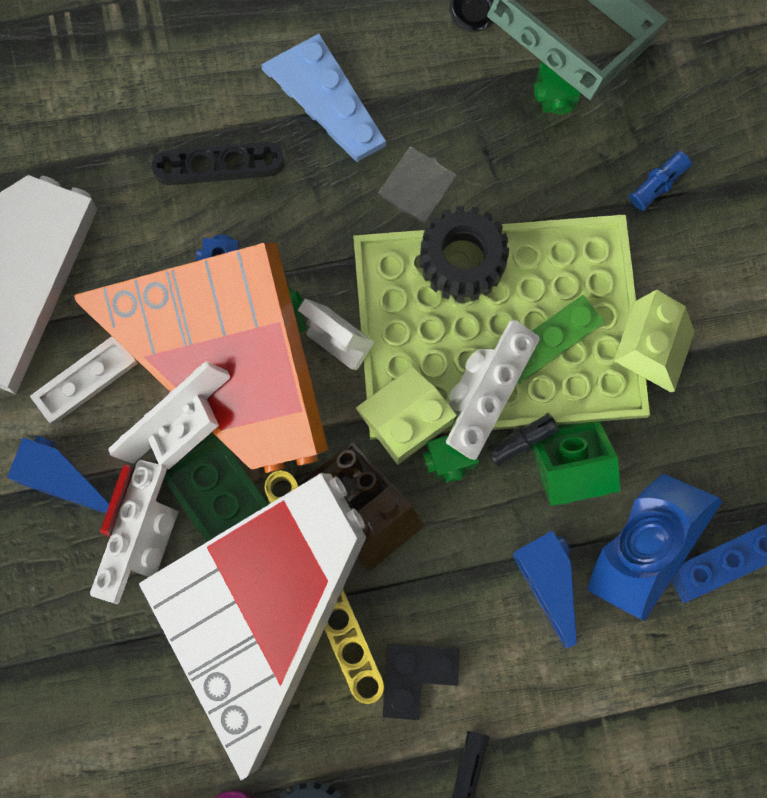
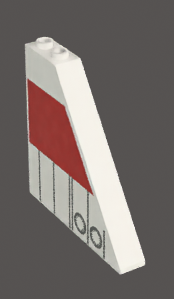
[139,473,366,780]

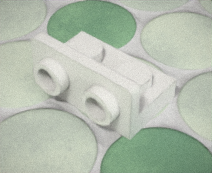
[298,299,375,370]

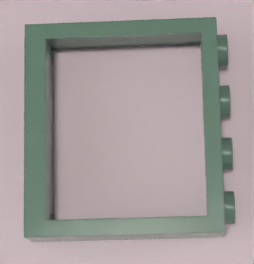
[487,0,668,100]

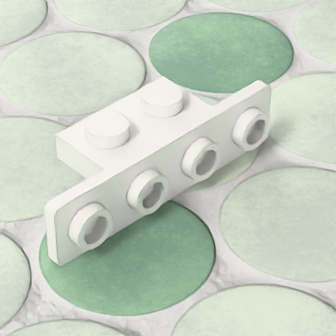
[446,320,540,460]
[108,362,230,469]
[90,460,179,604]

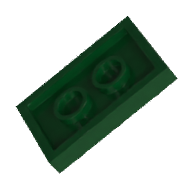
[163,432,268,542]

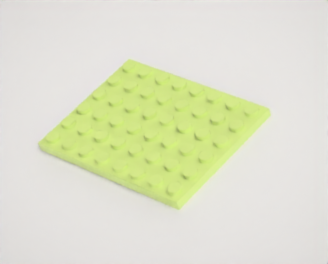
[353,215,650,440]

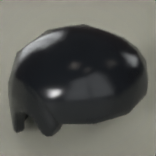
[449,0,494,33]

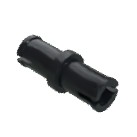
[488,412,560,466]

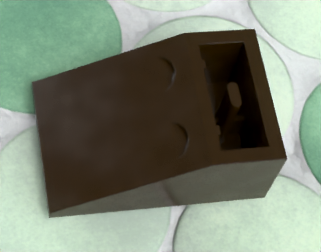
[298,441,424,571]

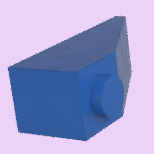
[7,436,110,514]
[512,530,577,649]

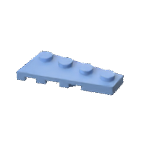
[261,34,386,162]

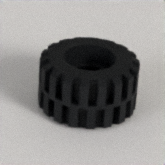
[420,206,509,302]

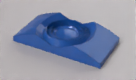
[587,474,722,621]

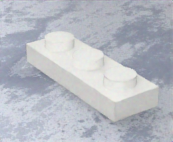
[30,336,138,426]

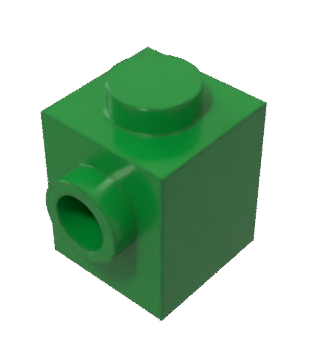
[534,62,580,115]
[422,435,479,483]

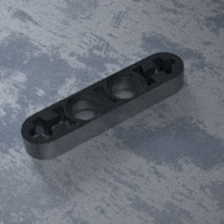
[151,142,284,185]

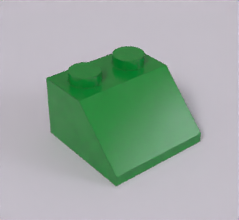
[533,421,620,506]

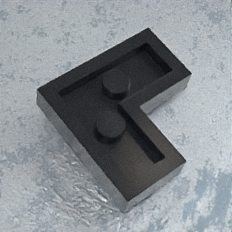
[383,644,460,720]

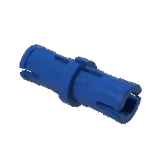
[629,151,692,211]

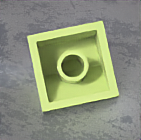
[614,290,695,392]
[356,367,457,465]

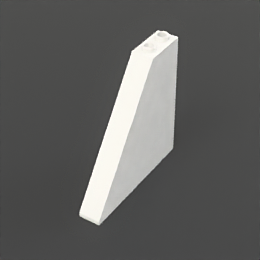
[0,175,98,394]

